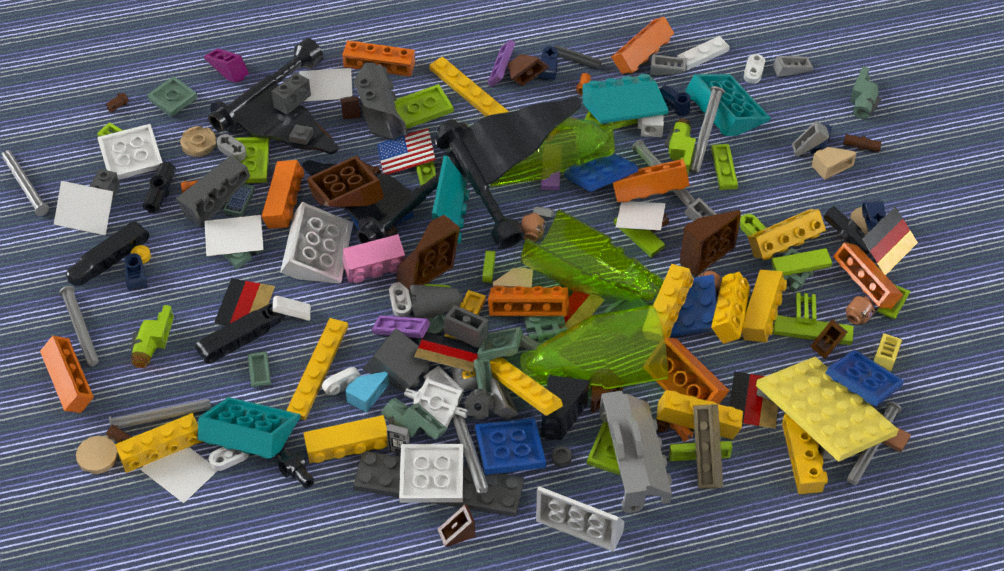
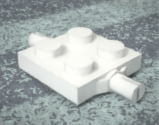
[404,378,468,428]

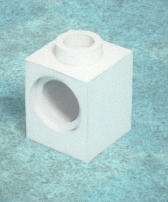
[638,115,664,137]

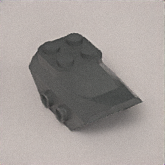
[354,63,408,140]

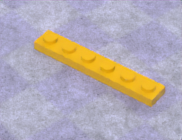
[429,56,509,117]
[286,318,348,421]
[489,357,563,416]

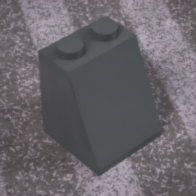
[363,328,431,392]

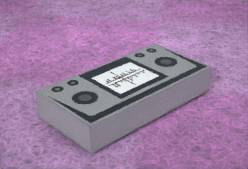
[387,424,410,455]

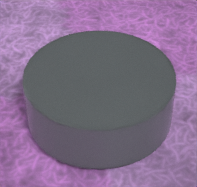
[552,446,572,467]

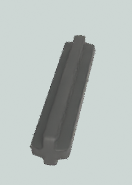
[554,45,602,69]

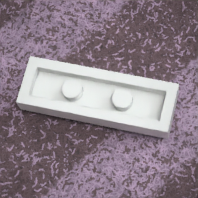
[677,36,730,70]

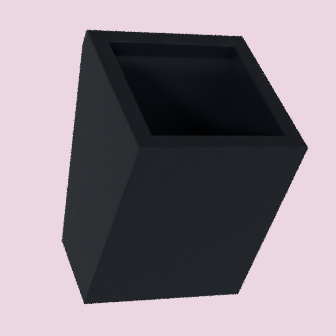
[541,375,589,440]

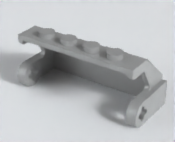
[599,391,672,513]

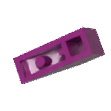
[204,48,249,83]

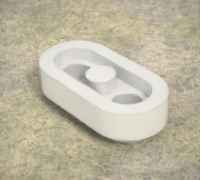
[744,54,765,84]
[389,282,412,317]
[322,367,361,395]
[209,447,249,471]

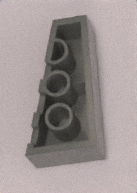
[176,156,251,228]

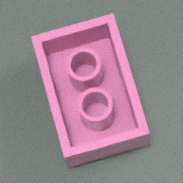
[342,234,405,283]

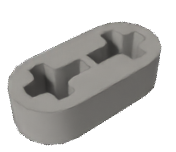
[217,134,247,161]

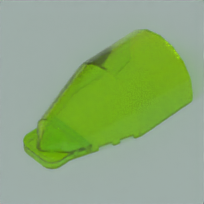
[490,117,615,187]
[521,209,664,302]
[520,305,668,389]

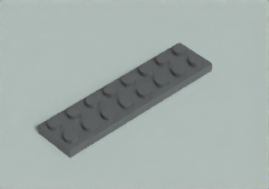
[353,451,524,517]

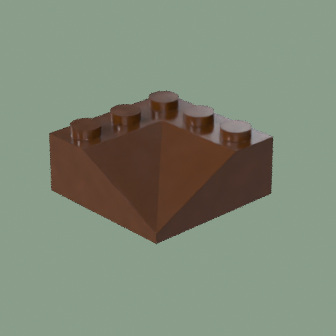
[307,155,384,207]
[680,210,741,277]
[396,215,460,291]

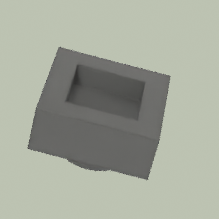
[289,124,314,145]

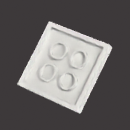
[97,124,162,180]
[399,444,463,503]

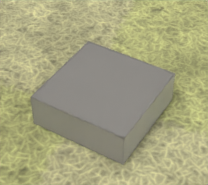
[533,206,555,217]

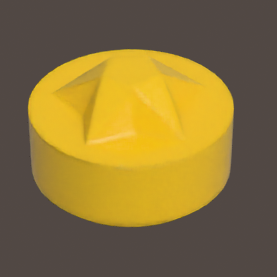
[131,245,151,264]

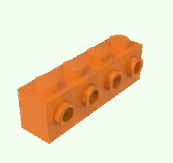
[611,16,675,74]
[342,40,416,77]
[613,159,690,202]
[261,160,304,229]
[833,242,903,309]
[488,286,569,316]
[40,335,94,413]

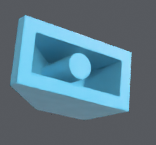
[345,372,389,413]

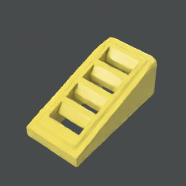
[874,333,902,372]

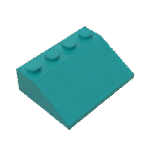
[583,74,669,124]
[685,74,771,136]
[432,156,470,250]
[198,397,300,459]

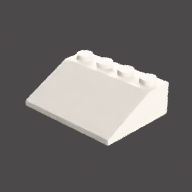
[280,202,353,284]
[536,486,624,552]

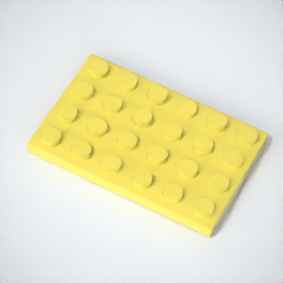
[756,356,899,462]

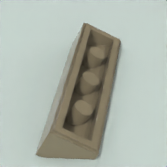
[693,404,723,489]

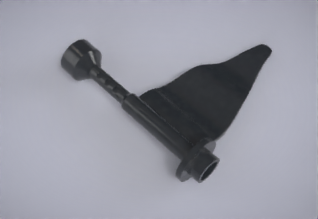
[208,38,339,154]
[435,96,581,249]
[302,150,466,244]

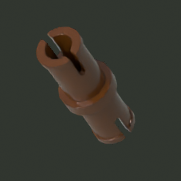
[843,134,882,153]

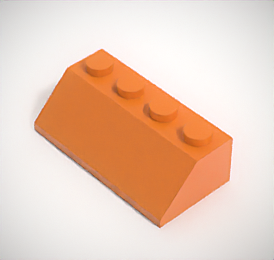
[642,338,730,404]

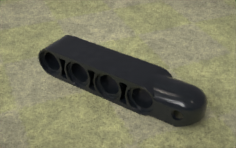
[66,221,149,286]
[195,303,285,364]

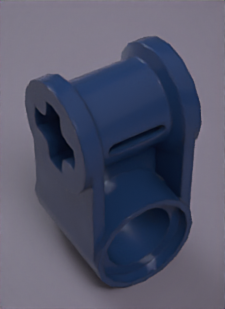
[538,46,558,80]
[862,201,886,233]
[124,253,148,291]

